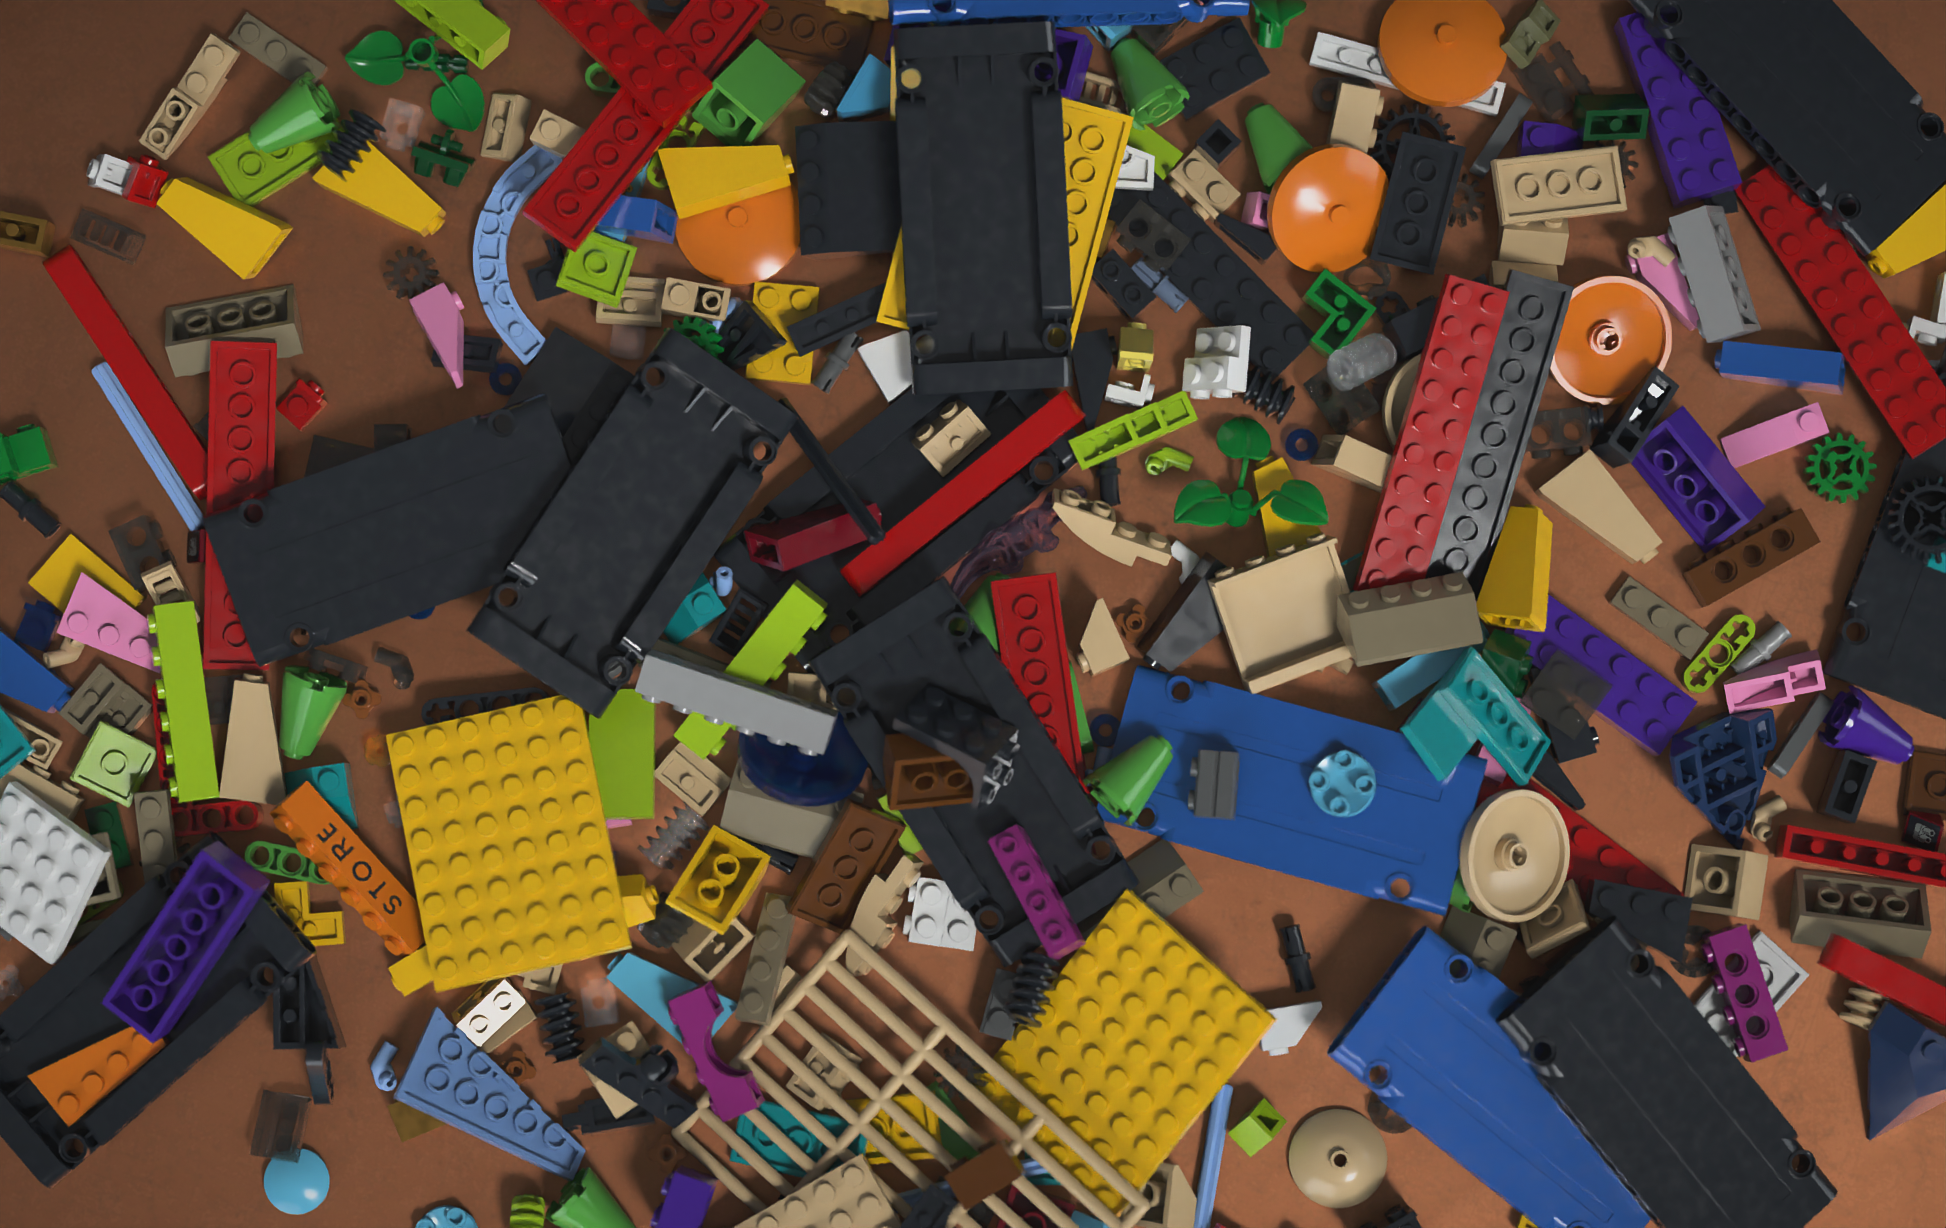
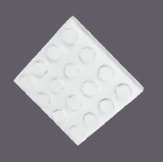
[0,781,112,964]

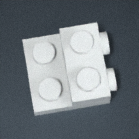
[1182,325,1251,399]
[903,877,976,951]

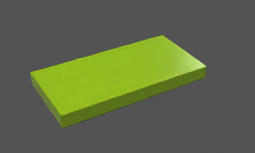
[208,118,345,207]
[589,689,656,820]

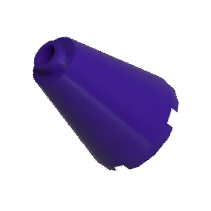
[1818,685,1914,765]

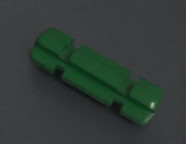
[404,53,469,74]

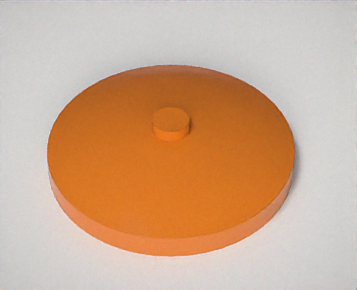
[1377,0,1507,107]
[1267,144,1389,273]
[675,181,800,286]
[1549,274,1672,405]

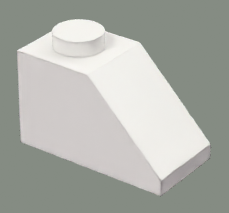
[1259,1000,1322,1056]

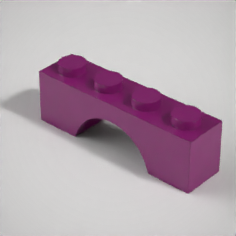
[668,980,765,1122]

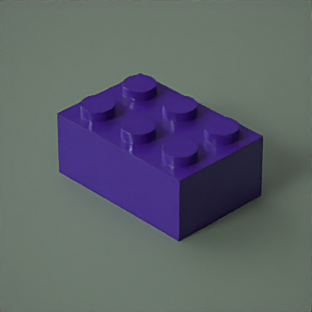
[650,1165,718,1228]

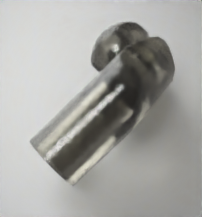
[374,647,414,690]

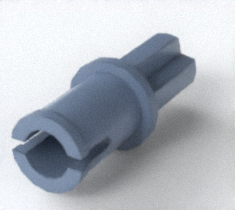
[1131,257,1189,313]

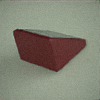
[187,529,206,564]
[1901,810,1944,852]

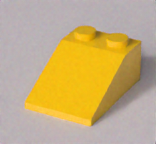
[665,825,771,935]

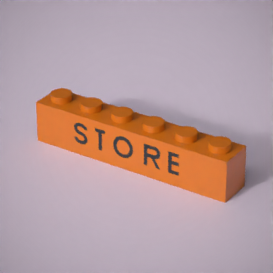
[269,781,425,959]

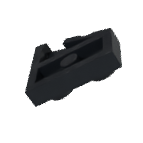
[717,300,787,371]

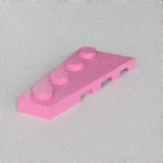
[56,572,161,674]

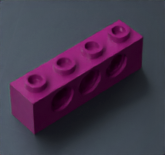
[988,824,1086,960]
[1701,923,1789,1063]

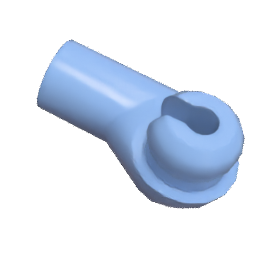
[709,566,733,596]

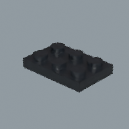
[1160,17,1271,122]

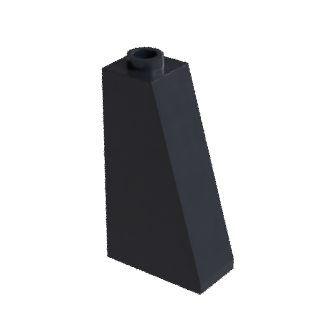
[1137,551,1228,672]

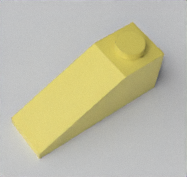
[1116,322,1154,373]

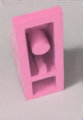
[1625,233,1699,331]
[409,282,464,389]
[1719,402,1829,468]

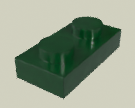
[84,801,134,870]

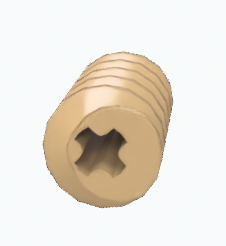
[1839,984,1890,1030]

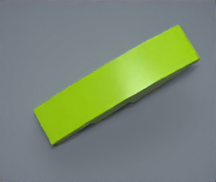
[1068,391,1198,471]

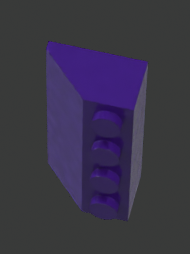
[1631,406,1766,554]

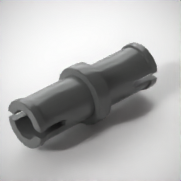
[811,333,864,394]

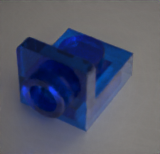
[14,599,62,652]

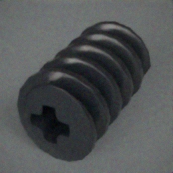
[316,109,387,182]
[1232,359,1296,425]
[1003,952,1061,1028]
[534,992,586,1064]

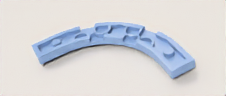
[473,145,562,366]

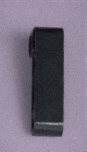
[421,687,550,725]

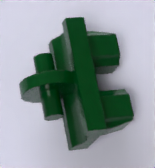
[411,129,476,187]

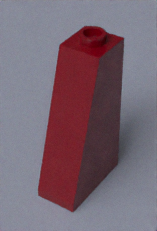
[744,498,882,571]

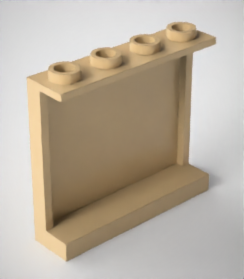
[1207,532,1352,694]

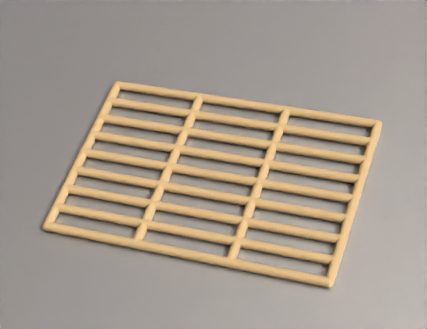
[671,929,1150,1228]

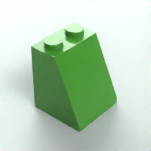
[691,39,806,146]

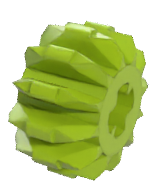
[510,1194,545,1228]

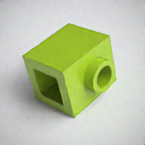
[1228,1098,1287,1157]

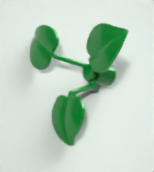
[345,0,485,132]
[1252,0,1307,48]
[1174,417,1329,527]

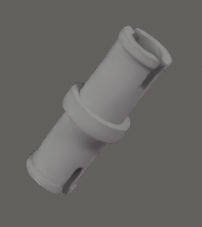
[1730,621,1792,675]

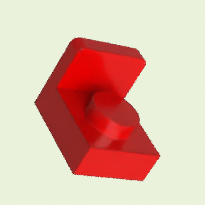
[122,154,169,208]
[276,378,328,431]

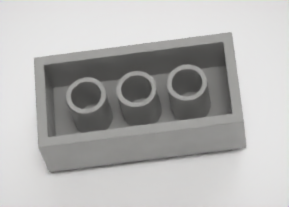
[1668,205,1761,343]

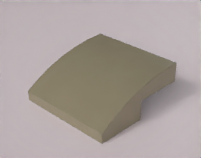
[58,663,153,738]

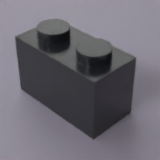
[1816,750,1877,823]

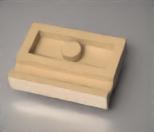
[596,277,665,327]
[655,742,732,816]

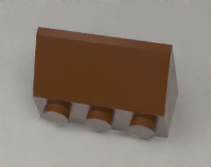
[883,733,974,811]

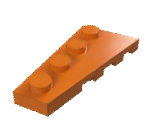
[28,1027,170,1127]

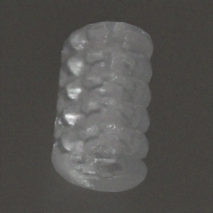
[1327,333,1397,391]
[637,799,710,871]

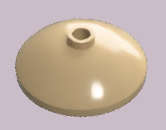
[1288,1109,1387,1208]

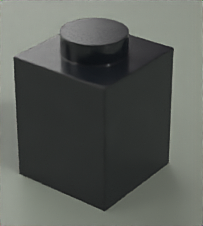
[1193,119,1242,170]

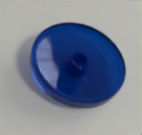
[737,710,868,807]

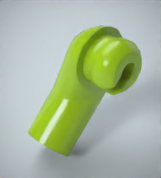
[1145,447,1194,476]

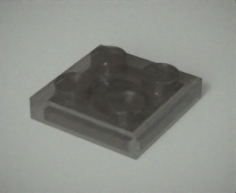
[1520,647,1612,739]

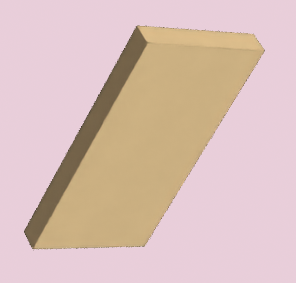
[1490,146,1627,226]

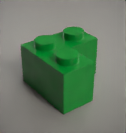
[1302,269,1377,364]
[0,424,58,485]

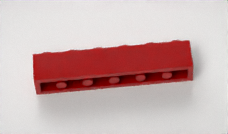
[1774,825,1946,889]

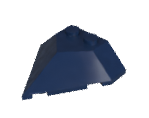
[1670,708,1777,850]
[1867,1001,1946,1141]

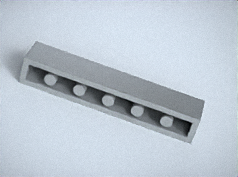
[634,649,839,756]

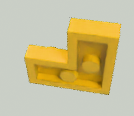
[274,881,346,946]

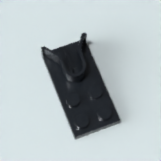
[1370,132,1467,275]

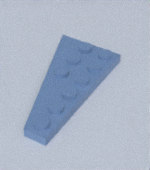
[393,1007,586,1181]

